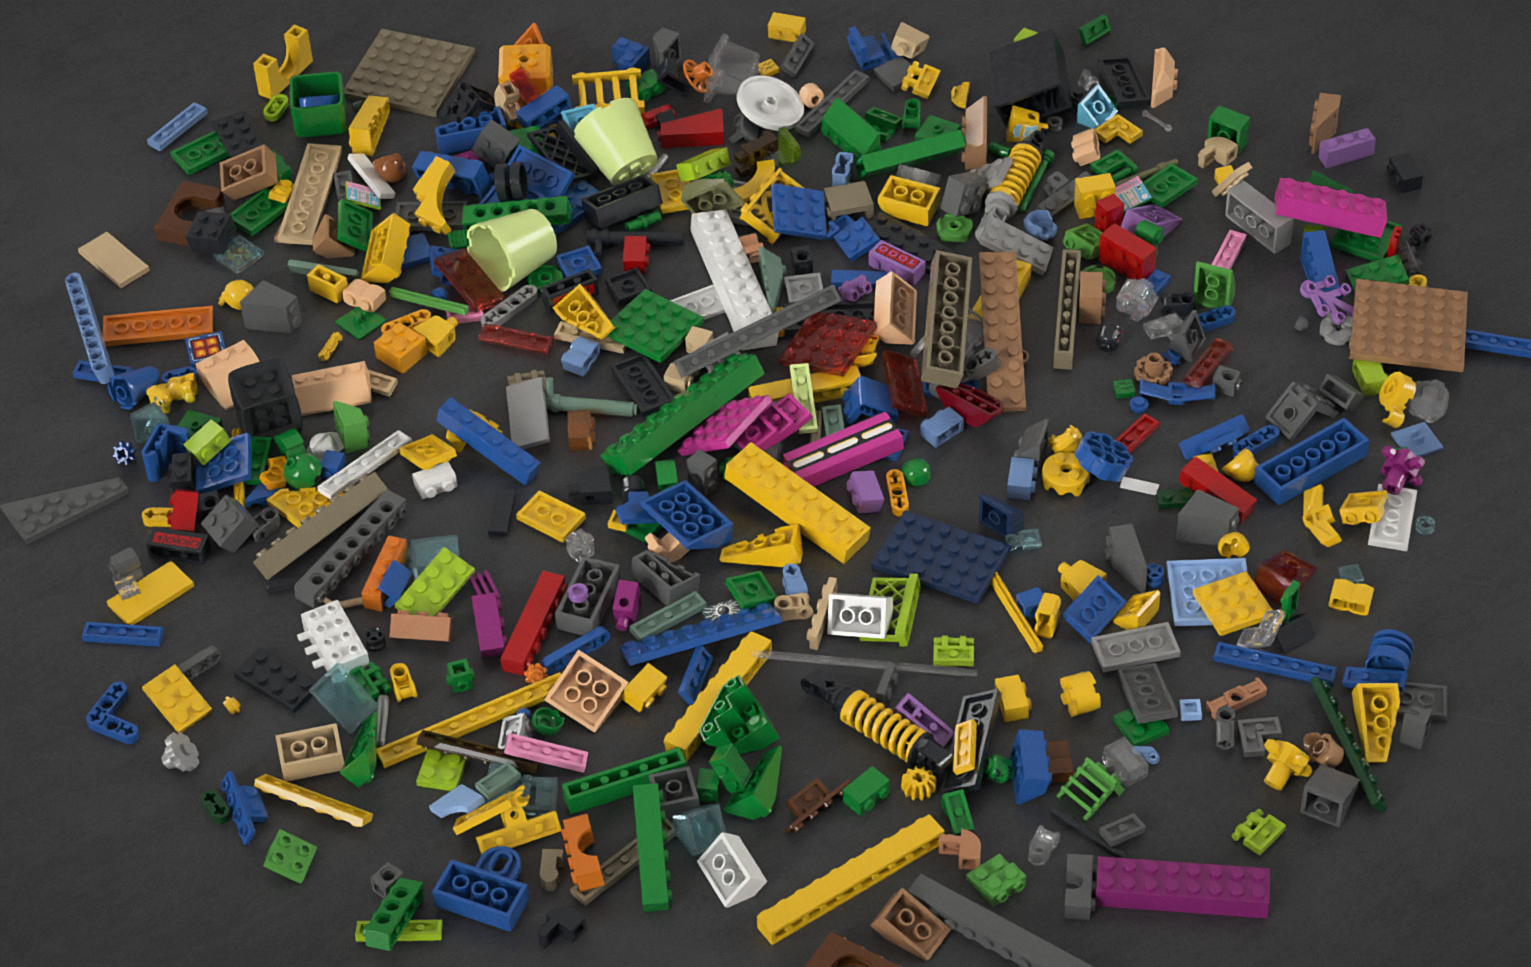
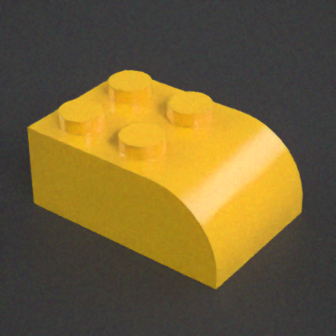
[878,175,941,226]

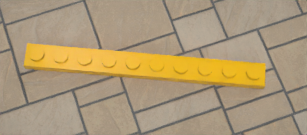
[377,672,561,768]

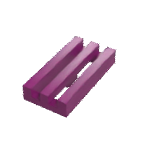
[469,570,501,601]

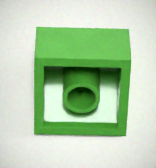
[333,401,370,454]

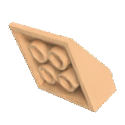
[196,340,260,411]
[545,650,629,733]

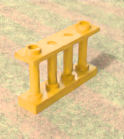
[572,68,645,114]

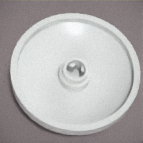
[737,76,804,131]

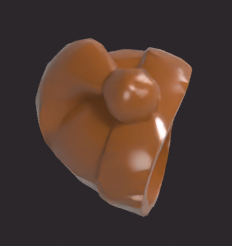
[373,153,408,183]

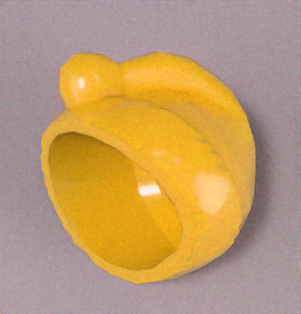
[1222,448,1259,482]

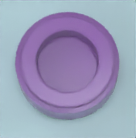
[568,583,588,603]

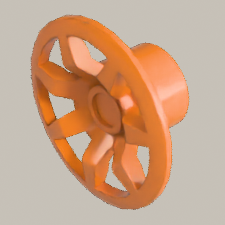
[683,60,713,93]

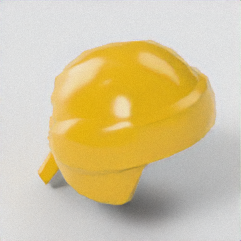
[218,280,254,310]

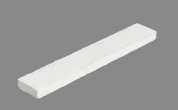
[317,430,412,499]

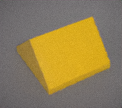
[1112,590,1160,630]

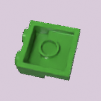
[1063,223,1103,260]
[966,853,1026,907]

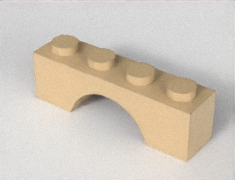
[664,326,714,393]

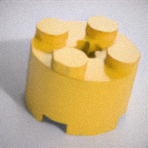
[1060,671,1101,717]

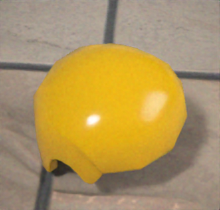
[1217,532,1250,559]

